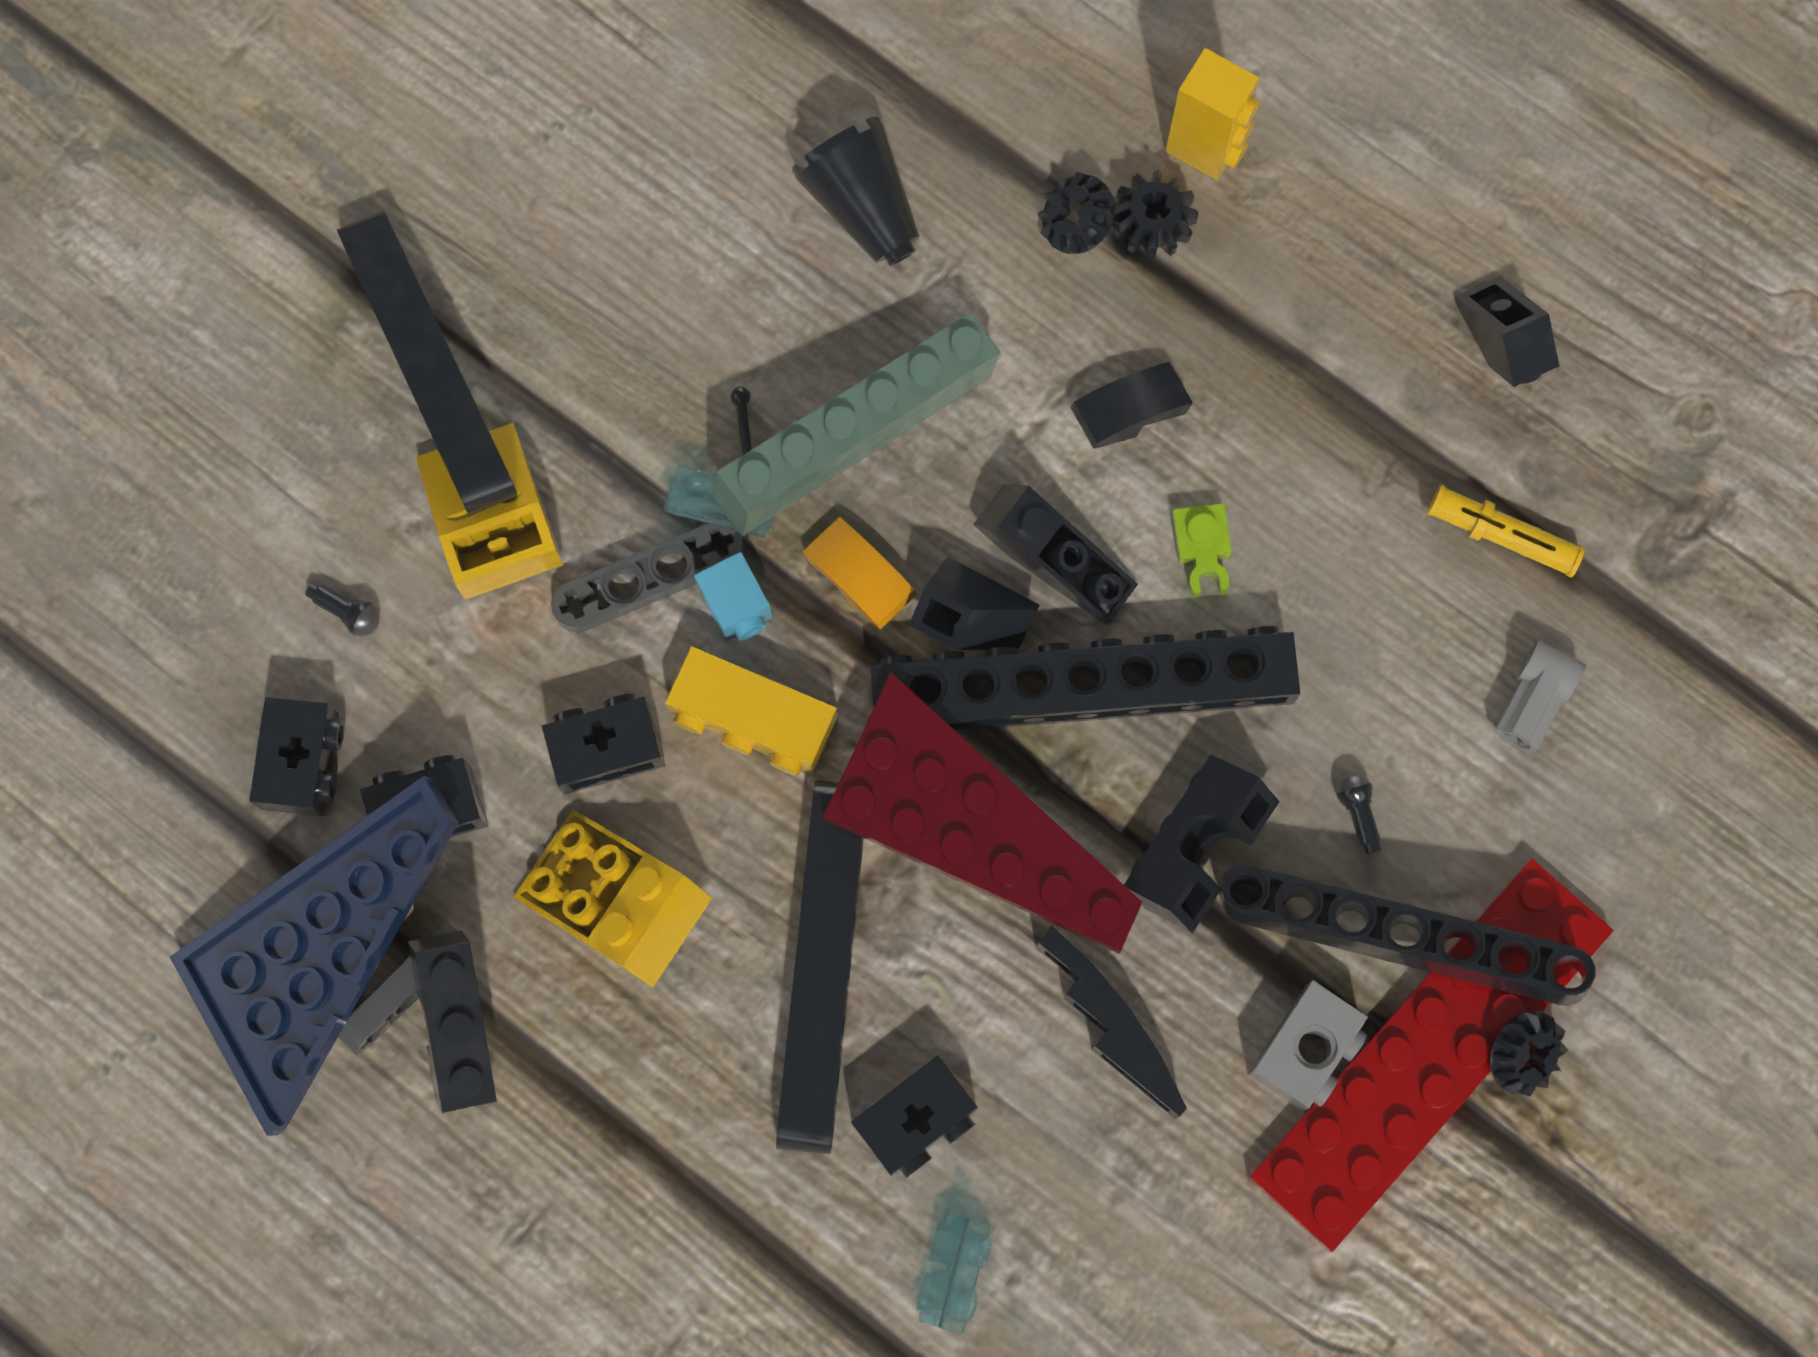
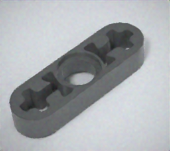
[338,923,456,1055]

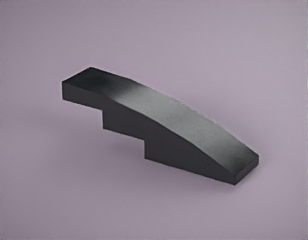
[1036,926,1187,1120]

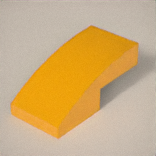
[802,517,918,630]

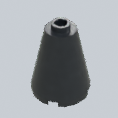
[792,117,920,267]

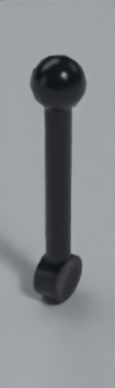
[730,386,752,455]

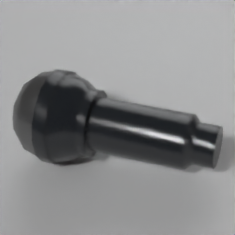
[305,583,380,636]
[1336,773,1381,854]

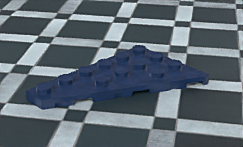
[170,776,459,1136]

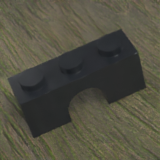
[1124,755,1280,934]
[408,930,497,1113]

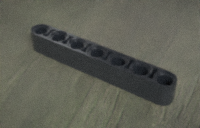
[337,210,518,517]
[776,780,864,1154]
[1222,865,1596,1006]

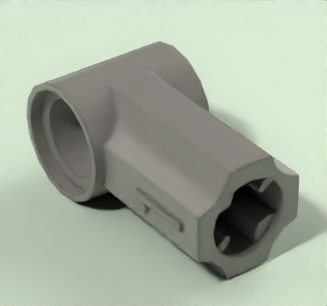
[1493,640,1586,753]

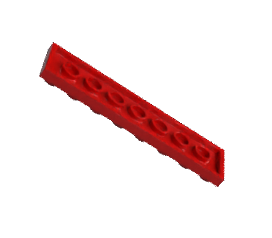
[1247,859,1614,1253]

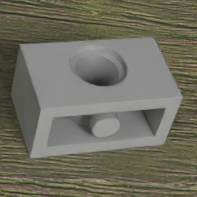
[1248,980,1368,1111]

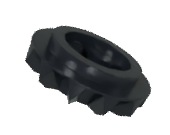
[1037,171,1115,254]
[1490,1011,1568,1097]

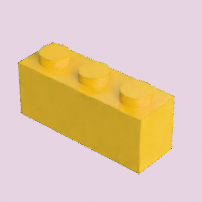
[1165,48,1261,181]
[665,646,839,776]

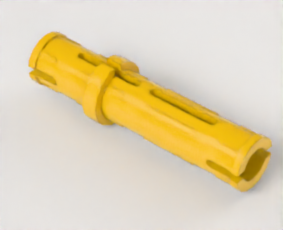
[1427,485,1586,578]

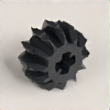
[1113,169,1198,260]

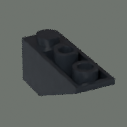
[973,484,1138,625]

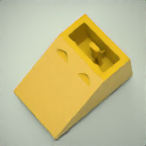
[416,423,564,600]
[513,809,712,988]

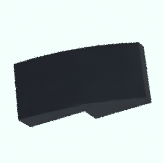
[1070,362,1193,449]

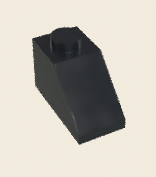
[1454,276,1560,387]

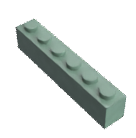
[712,313,1001,536]

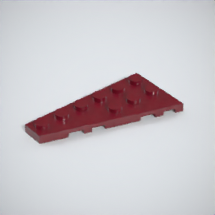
[823,672,1143,954]

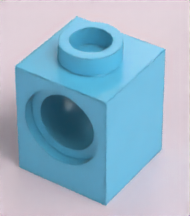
[694,552,773,642]

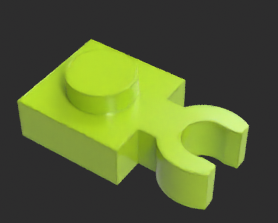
[1171,503,1232,598]

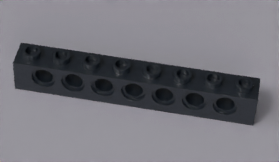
[870,626,1301,731]

